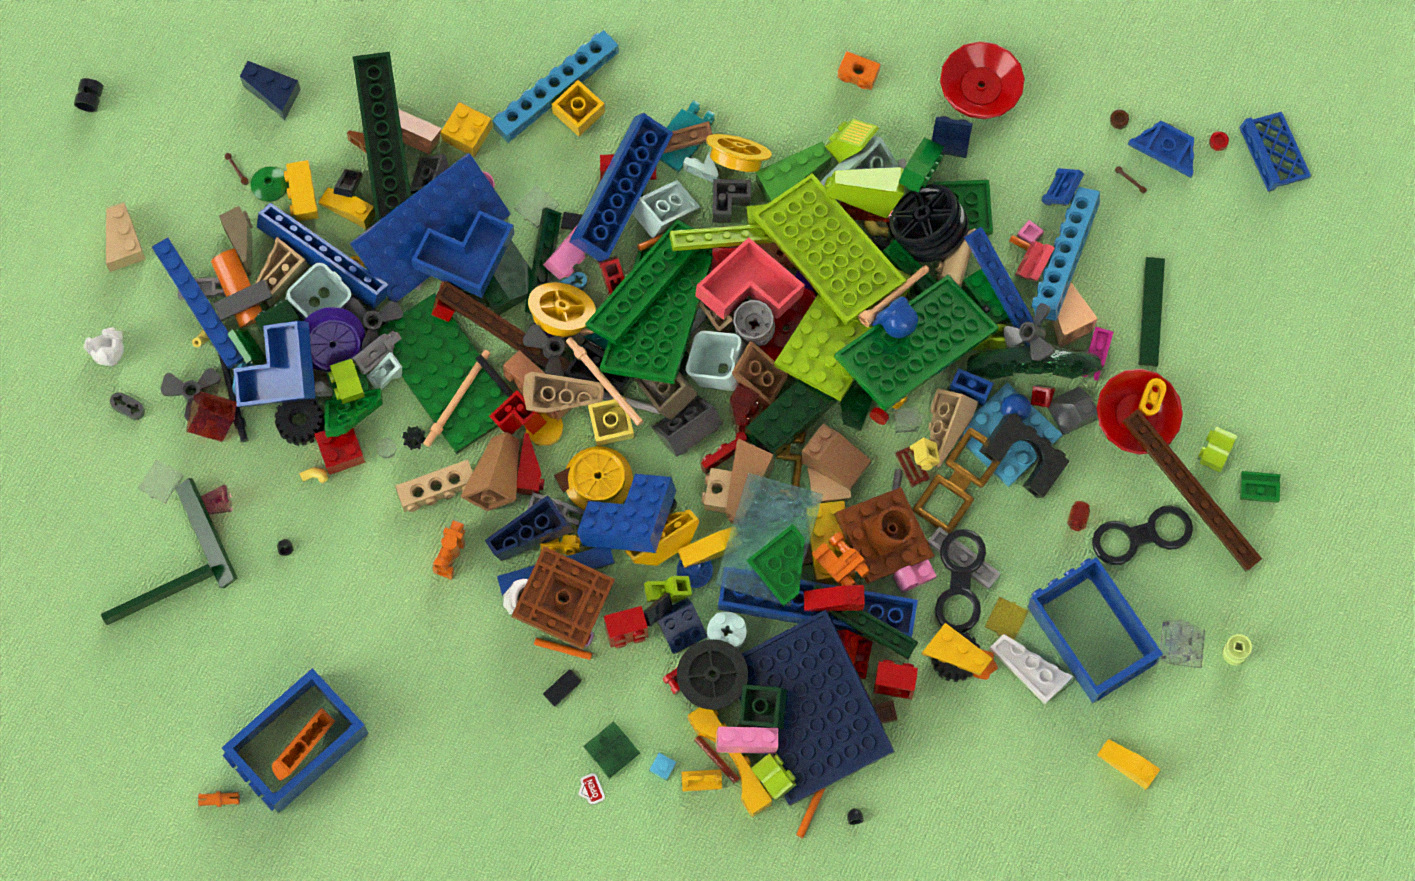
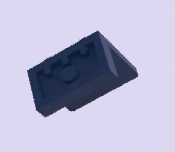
[932,116,973,158]
[656,598,707,654]

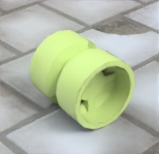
[1222,634,1252,665]

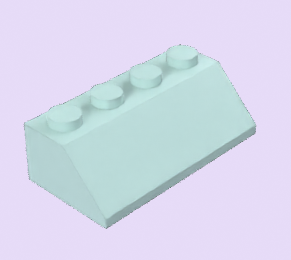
[821,136,899,214]

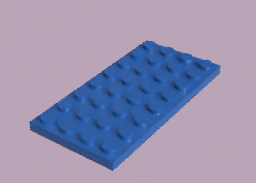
[349,153,511,302]

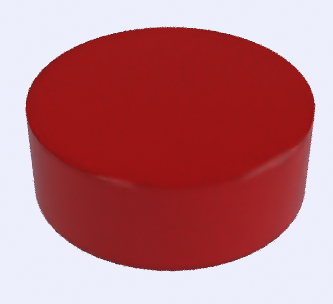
[1209,131,1229,151]
[869,407,889,425]

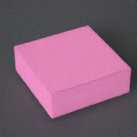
[1017,220,1044,244]

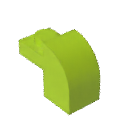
[644,576,692,603]

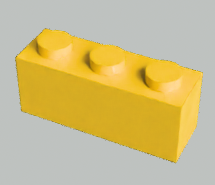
[284,160,319,222]

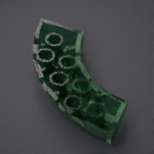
[967,345,1102,380]

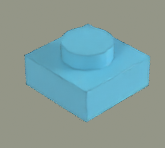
[649,753,676,780]

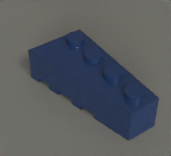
[485,495,574,561]

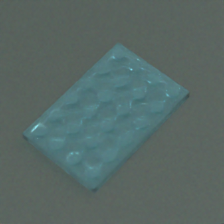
[715,473,823,607]

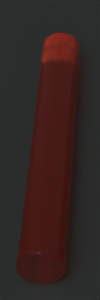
[694,735,740,784]

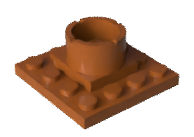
[834,487,934,584]
[511,546,615,650]

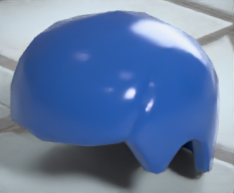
[1001,393,1032,421]

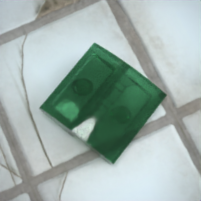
[583,721,640,778]

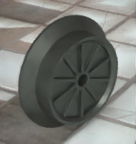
[677,639,748,710]

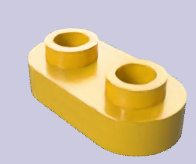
[1139,378,1166,416]

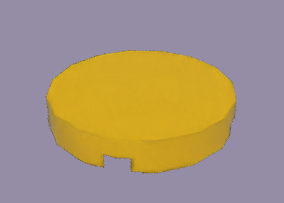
[525,412,563,446]

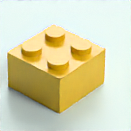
[552,80,605,137]
[441,102,493,157]

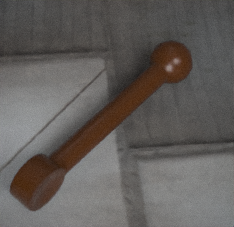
[224,153,249,185]
[1115,166,1147,194]

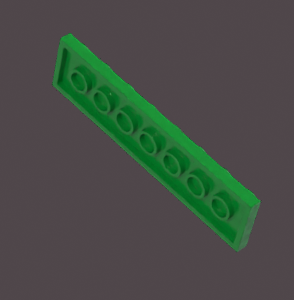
[585,219,699,345]

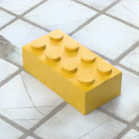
[805,501,855,584]

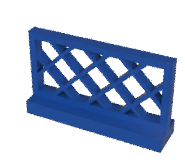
[1239,112,1311,192]

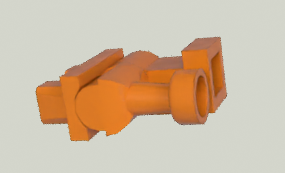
[433,520,466,580]
[812,532,870,585]

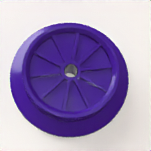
[304,307,365,372]

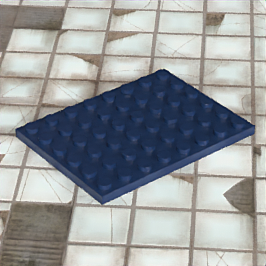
[739,610,895,806]

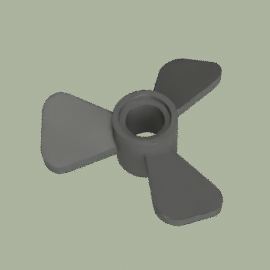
[344,298,403,350]
[1004,303,1055,361]
[523,324,585,377]
[161,368,221,423]

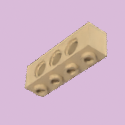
[395,460,473,512]

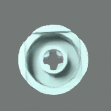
[707,612,747,650]

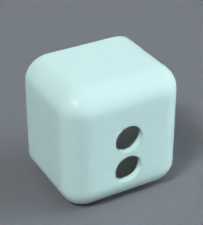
[285,263,351,321]
[686,331,747,391]

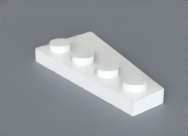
[989,634,1073,704]

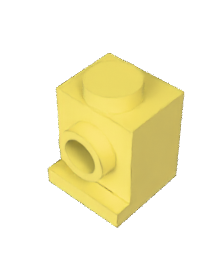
[910,437,940,470]

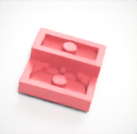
[1015,241,1055,281]

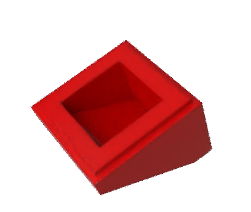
[1031,385,1055,408]

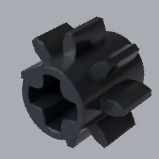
[402,426,426,450]

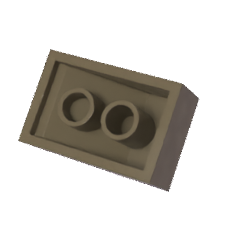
[219,206,253,276]
[634,371,698,420]

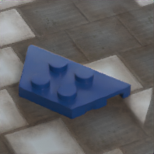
[1128,121,1194,178]

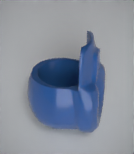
[872,296,918,339]

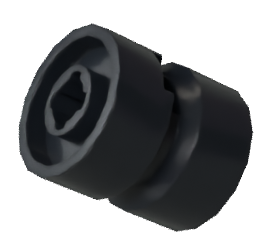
[74,78,103,112]

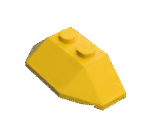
[625,509,700,566]

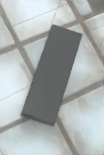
[214,280,273,321]

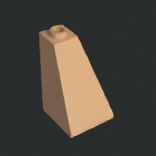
[1048,282,1097,348]

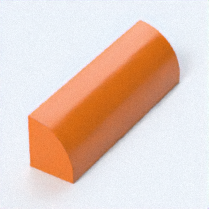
[211,248,262,329]
[272,708,335,781]

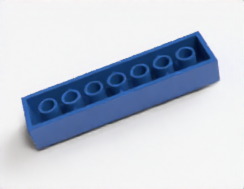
[569,113,673,262]

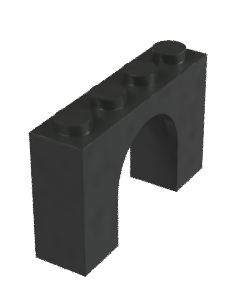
[979,413,1069,498]

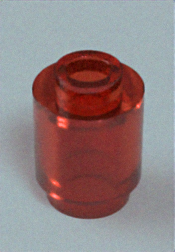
[1067,501,1090,531]

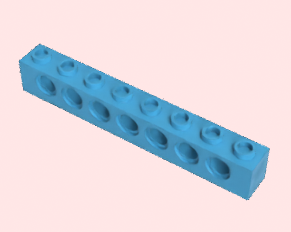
[492,30,619,143]
[1032,187,1100,321]

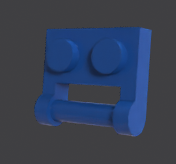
[1041,168,1084,205]

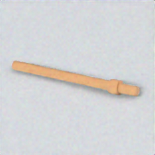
[566,337,643,426]
[423,350,491,447]

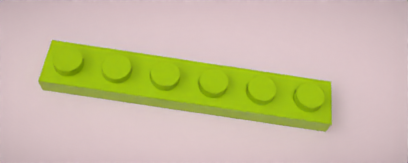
[669,224,774,251]

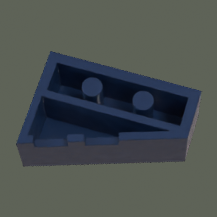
[240,61,301,120]

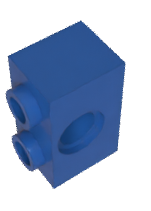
[949,368,993,406]

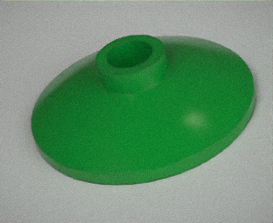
[251,167,288,202]

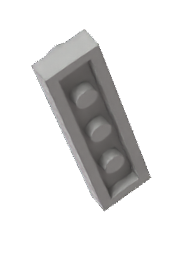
[927,527,1001,590]

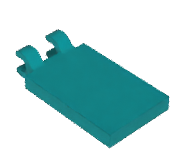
[660,100,715,173]

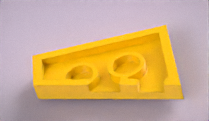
[921,623,993,675]

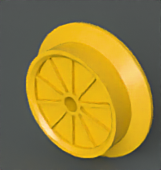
[706,134,772,172]
[528,282,596,337]
[566,446,633,510]

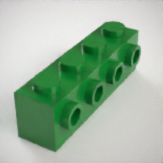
[898,137,944,192]

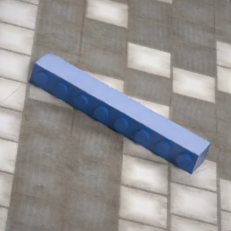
[257,203,388,309]

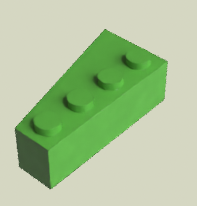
[755,141,831,203]

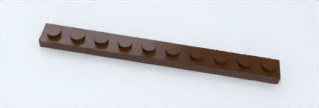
[1122,409,1262,572]

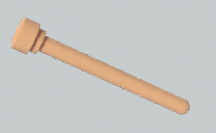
[858,265,929,327]

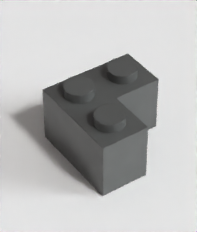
[712,179,751,223]

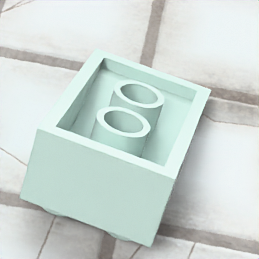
[632,180,700,238]

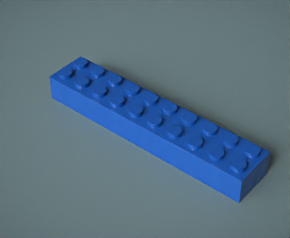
[718,567,918,638]

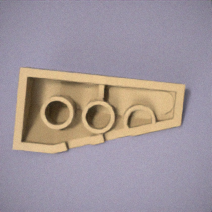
[523,372,604,413]
[928,388,978,467]

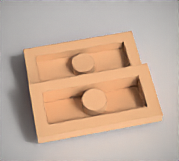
[807,467,851,504]

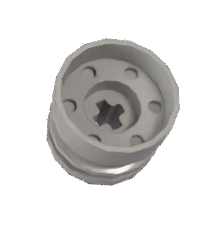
[733,300,775,347]

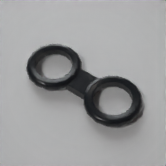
[1092,505,1193,565]
[935,529,986,633]

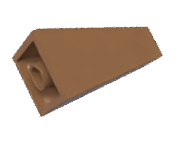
[461,432,519,511]
[726,439,775,526]

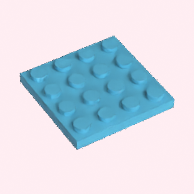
[958,382,1063,487]

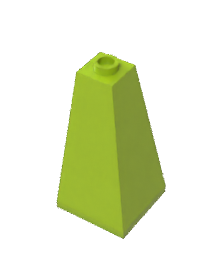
[825,167,904,219]

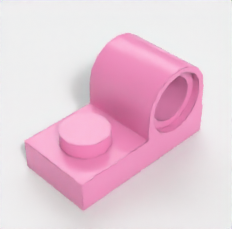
[893,559,937,594]

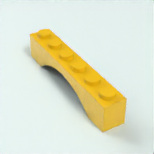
[687,707,773,817]

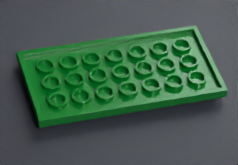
[600,247,713,384]
[834,275,999,411]
[377,293,509,454]

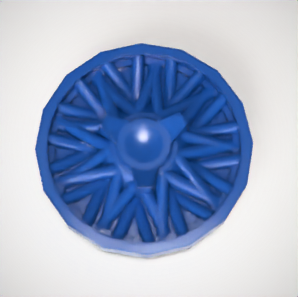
[677,559,713,588]

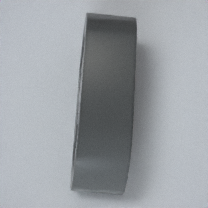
[110,392,145,420]

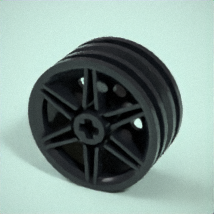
[890,184,969,262]

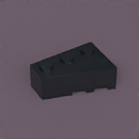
[564,343,634,395]

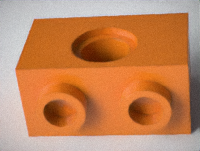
[837,51,881,90]

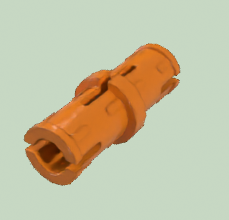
[198,791,240,807]

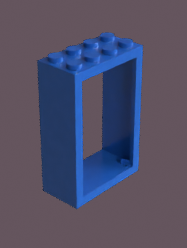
[1027,557,1163,704]
[222,668,369,813]

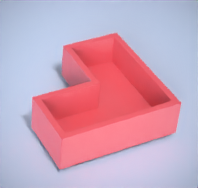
[696,237,805,320]

